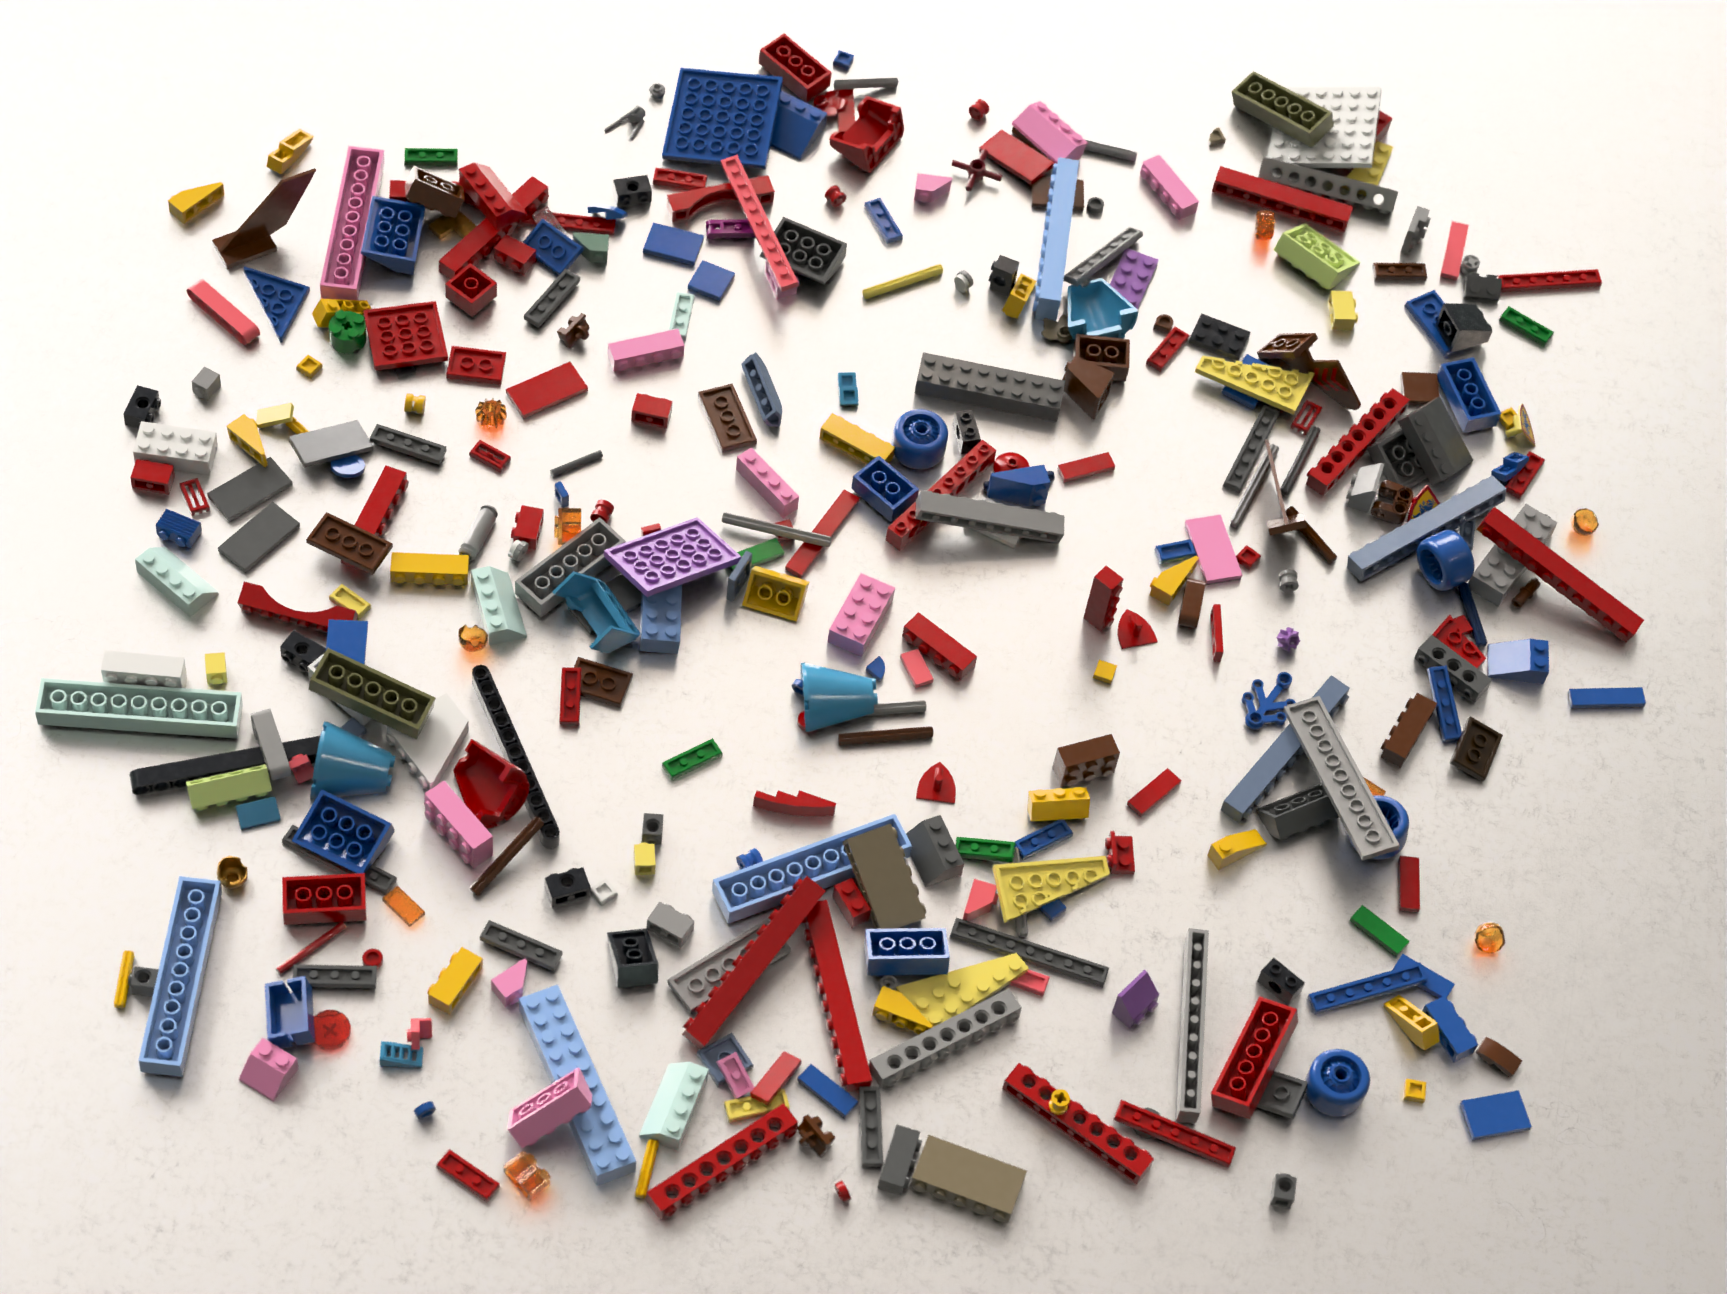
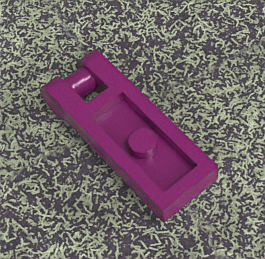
[705,219,756,240]

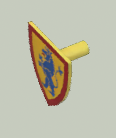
[1505,403,1536,446]

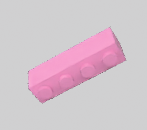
[1140,154,1199,220]
[608,329,684,371]
[736,447,799,518]

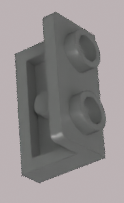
[1464,273,1502,300]

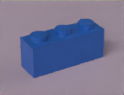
[1422,996,1478,1063]

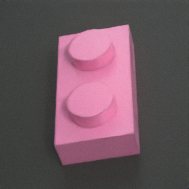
[716,1052,754,1099]

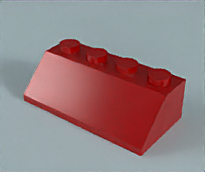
[459,162,527,230]

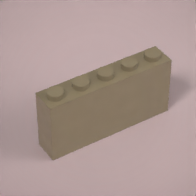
[842,823,926,929]
[910,1135,1027,1223]

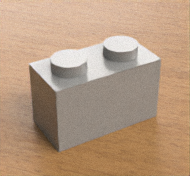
[646,901,694,948]

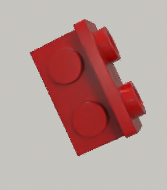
[1105,831,1135,875]

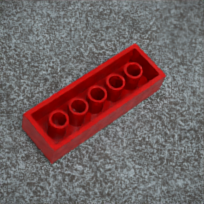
[1211,996,1298,1119]

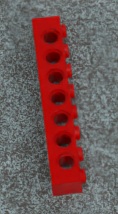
[1306,388,1410,497]
[886,439,997,551]
[1002,1063,1154,1185]
[646,1103,798,1220]

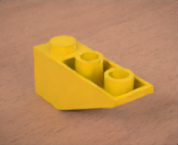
[312,299,371,328]
[872,986,932,1035]

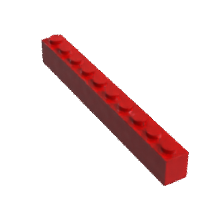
[1476,507,1644,643]
[682,876,826,1049]
[801,900,872,1093]

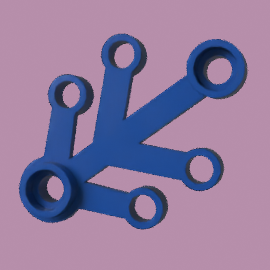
[1241,672,1296,730]

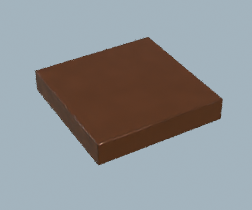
[1400,372,1440,405]

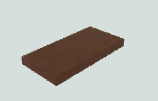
[698,383,757,453]
[306,512,393,575]

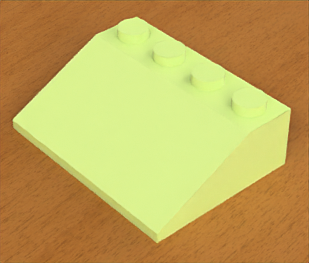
[1273,223,1361,289]

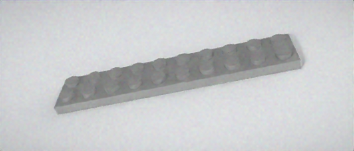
[1283,696,1399,861]

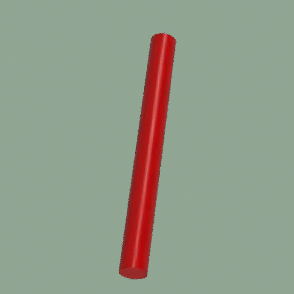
[276,921,346,975]

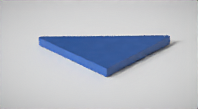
[243,266,310,342]

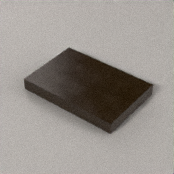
[1450,716,1503,782]

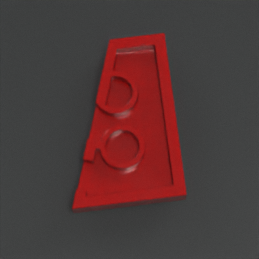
[1432,615,1486,669]

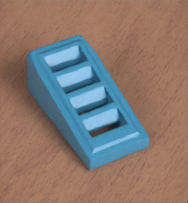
[380,1041,423,1068]

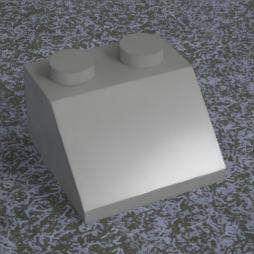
[1346,463,1384,513]

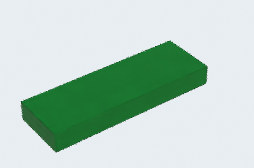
[404,148,458,166]
[1499,306,1554,347]
[729,538,784,572]
[662,738,723,781]
[955,837,1016,862]
[1349,905,1410,957]

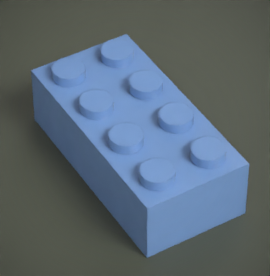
[639,584,682,654]

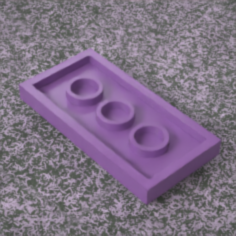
[1109,248,1159,310]

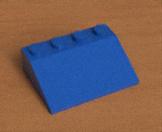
[770,91,827,160]
[361,196,425,275]
[292,789,395,873]

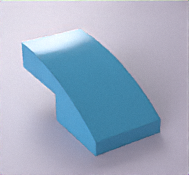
[837,372,859,406]

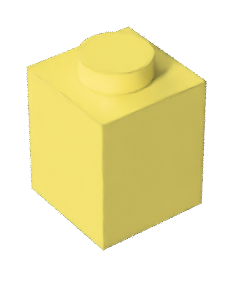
[205,652,227,685]
[634,843,656,875]

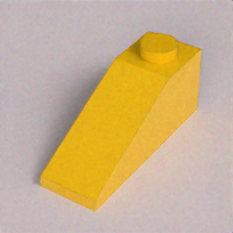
[168,182,225,224]
[1002,273,1036,319]
[226,414,268,467]
[1149,556,1199,606]
[1207,829,1267,871]
[1383,995,1440,1051]

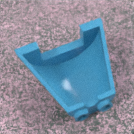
[1068,278,1138,340]
[800,663,878,732]
[310,721,396,800]

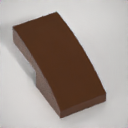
[1475,1037,1522,1077]

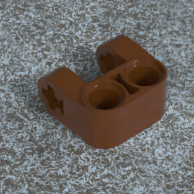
[1371,480,1414,525]

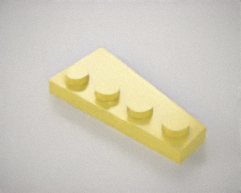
[1341,141,1393,196]

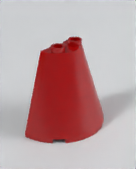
[453,739,529,829]

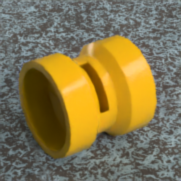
[404,393,426,414]

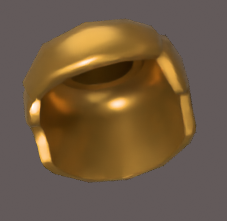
[216,856,248,889]

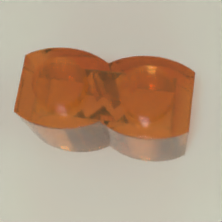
[503,1150,551,1202]

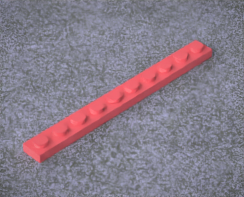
[721,155,798,292]

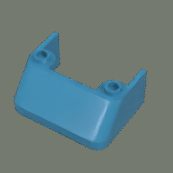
[552,571,640,653]

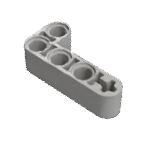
[251,708,292,781]

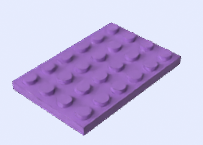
[604,517,741,597]

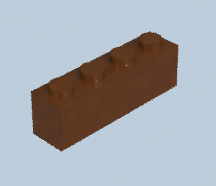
[1380,693,1437,768]

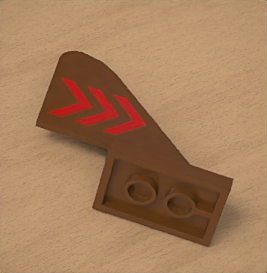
[1257,333,1361,411]

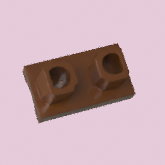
[557,313,590,348]
[797,1114,835,1156]

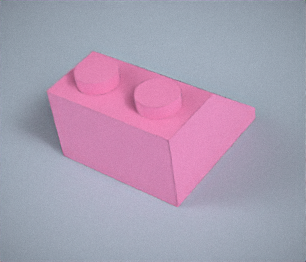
[239,1038,298,1101]

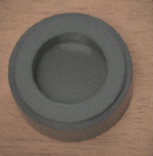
[1086,197,1105,214]

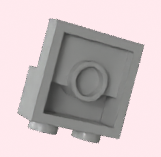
[1400,205,1431,255]

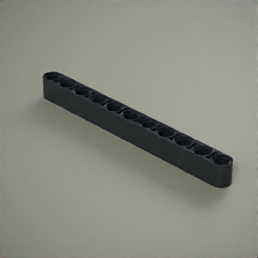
[472,665,560,849]
[129,736,320,795]

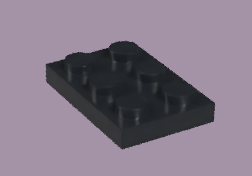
[1188,313,1251,361]

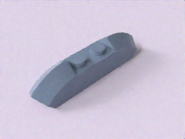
[741,351,783,427]

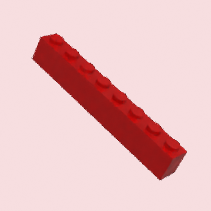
[1212,166,1353,233]
[439,176,549,279]

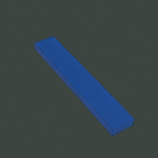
[1308,962,1428,1015]

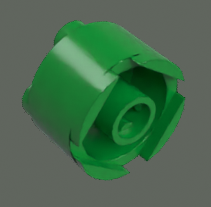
[329,310,366,354]

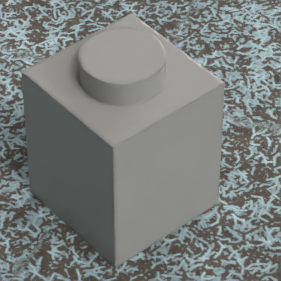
[191,366,221,400]

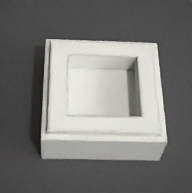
[591,878,618,906]

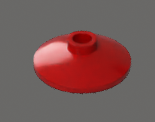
[993,452,1030,473]

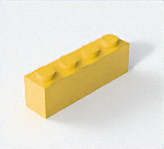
[819,413,895,464]
[390,552,469,586]

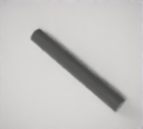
[550,450,603,477]

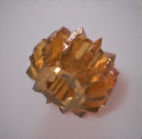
[1255,210,1275,240]
[475,398,507,429]

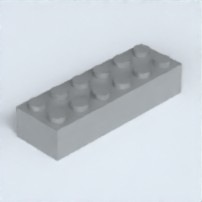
[1468,504,1558,607]
[515,517,626,617]

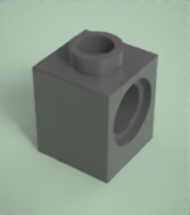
[642,813,664,846]
[128,966,159,997]
[1270,1173,1297,1209]

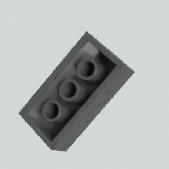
[1256,783,1339,840]

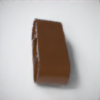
[1178,578,1206,628]

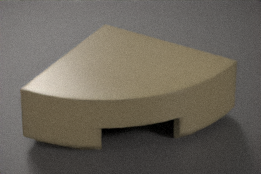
[1208,127,1226,147]

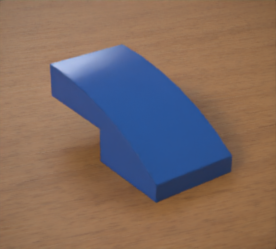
[587,204,628,220]
[1491,452,1529,482]

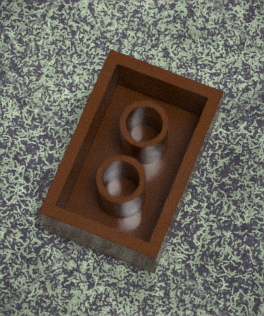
[405,166,464,218]
[1073,334,1130,381]
[1052,734,1120,787]

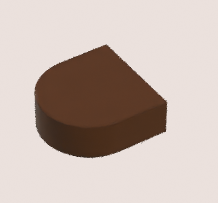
[1153,314,1174,334]

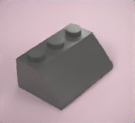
[906,815,964,887]

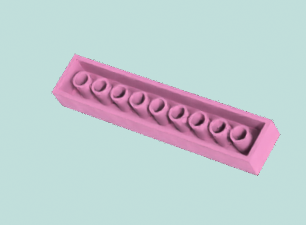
[320,146,385,300]

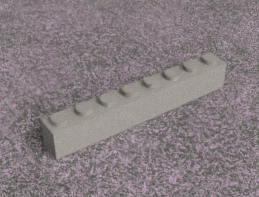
[915,490,1065,543]

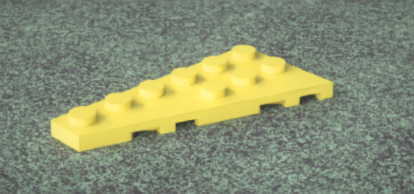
[1195,355,1315,415]
[992,856,1110,923]
[896,953,1029,1028]

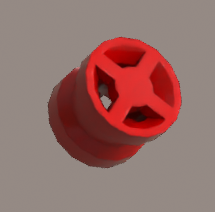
[968,99,990,121]
[824,185,847,208]

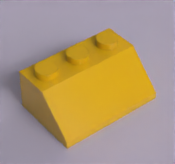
[742,566,809,622]

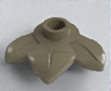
[1041,314,1072,343]

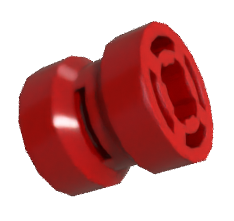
[590,499,614,523]

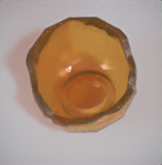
[1571,508,1599,536]
[458,624,488,652]
[1474,922,1505,953]

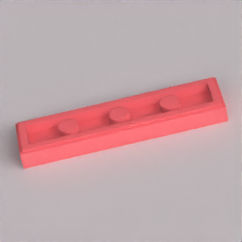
[1440,221,1469,281]

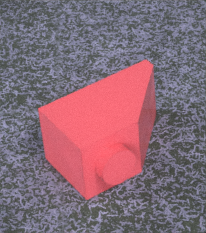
[963,879,999,921]

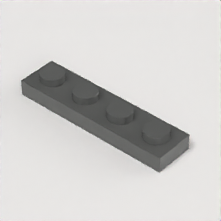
[524,269,580,328]
[370,424,447,465]
[480,920,563,971]
[293,964,377,988]
[859,1087,883,1167]

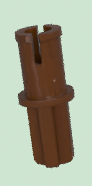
[1511,578,1541,608]

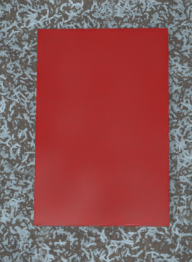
[446,346,506,385]

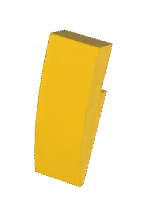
[266,128,314,174]

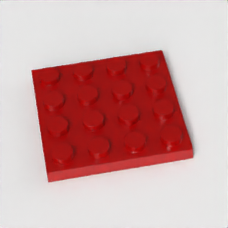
[363,301,448,371]

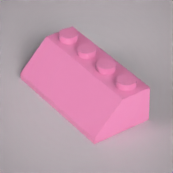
[1011,101,1088,164]
[507,1067,592,1148]

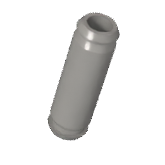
[458,505,498,561]

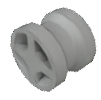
[1460,255,1480,276]
[1279,569,1299,592]

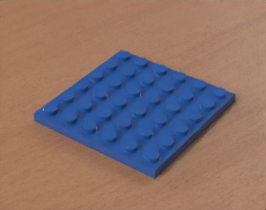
[662,67,783,169]

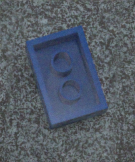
[851,456,919,522]

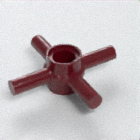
[951,150,1003,192]

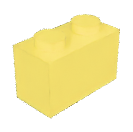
[1328,291,1358,330]

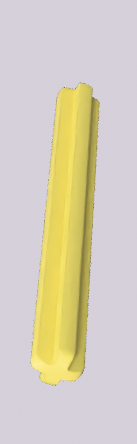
[862,264,944,299]

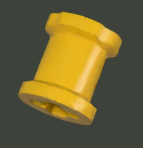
[1049,1089,1070,1115]

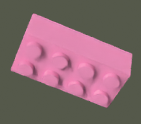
[827,573,895,657]
[424,781,493,869]

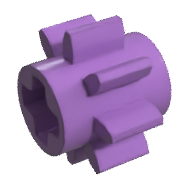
[1276,627,1301,651]

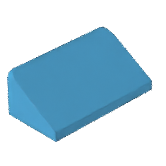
[236,797,281,830]

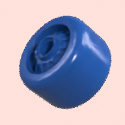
[891,409,948,470]
[1417,530,1475,591]
[1348,795,1409,860]
[1305,1049,1370,1117]

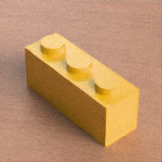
[1027,787,1090,822]
[427,947,483,1015]

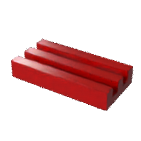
[1290,399,1322,435]
[469,440,511,473]
[179,478,210,516]

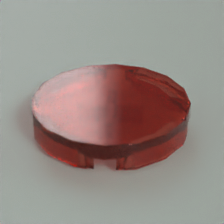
[313,1010,351,1050]

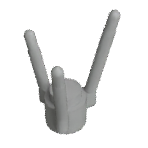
[604,105,646,139]

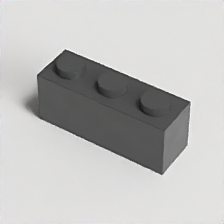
[877,1124,922,1195]

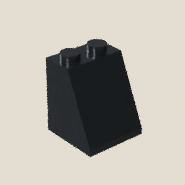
[1435,303,1493,353]

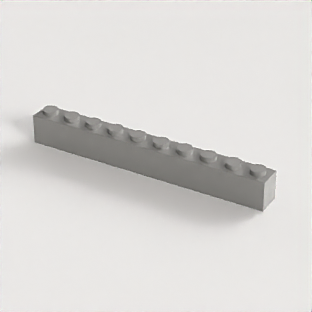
[1176,928,1209,1124]

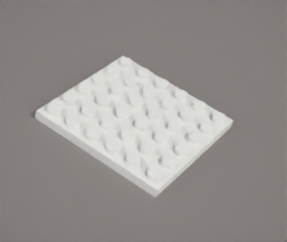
[1268,87,1382,168]

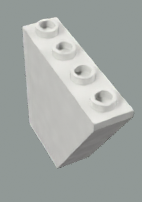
[386,693,469,791]

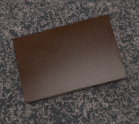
[1031,177,1084,211]
[574,657,633,708]

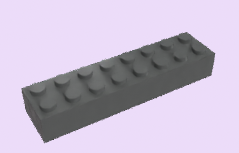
[914,352,1065,422]

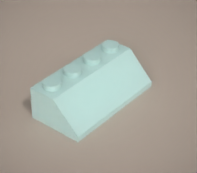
[135,547,219,617]
[471,566,527,645]
[639,1062,709,1150]

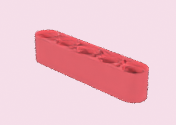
[186,279,261,345]

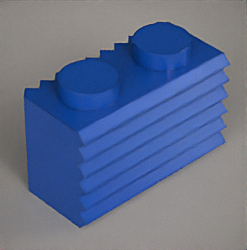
[155,509,202,549]

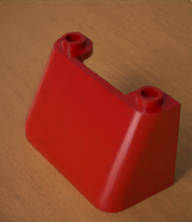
[829,96,905,173]

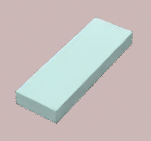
[669,292,695,341]

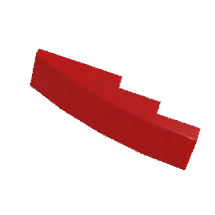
[753,790,836,817]

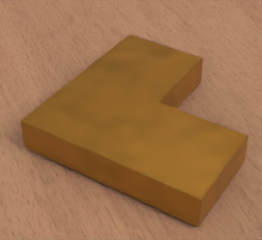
[428,210,476,239]

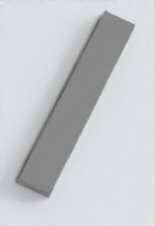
[1063,226,1143,286]

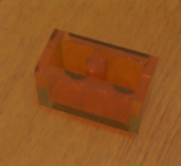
[554,508,581,545]

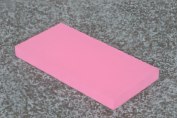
[1185,514,1242,584]

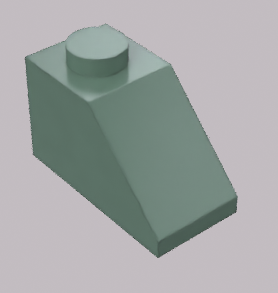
[573,232,609,263]

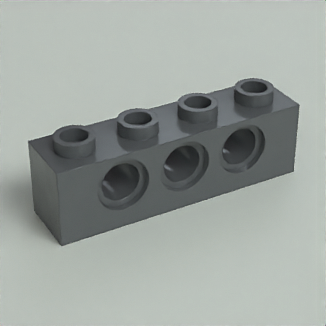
[1414,635,1492,703]

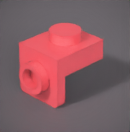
[289,754,314,784]
[407,1018,432,1050]

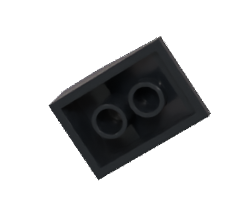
[607,928,658,988]

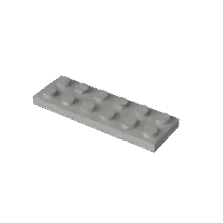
[667,919,791,1013]

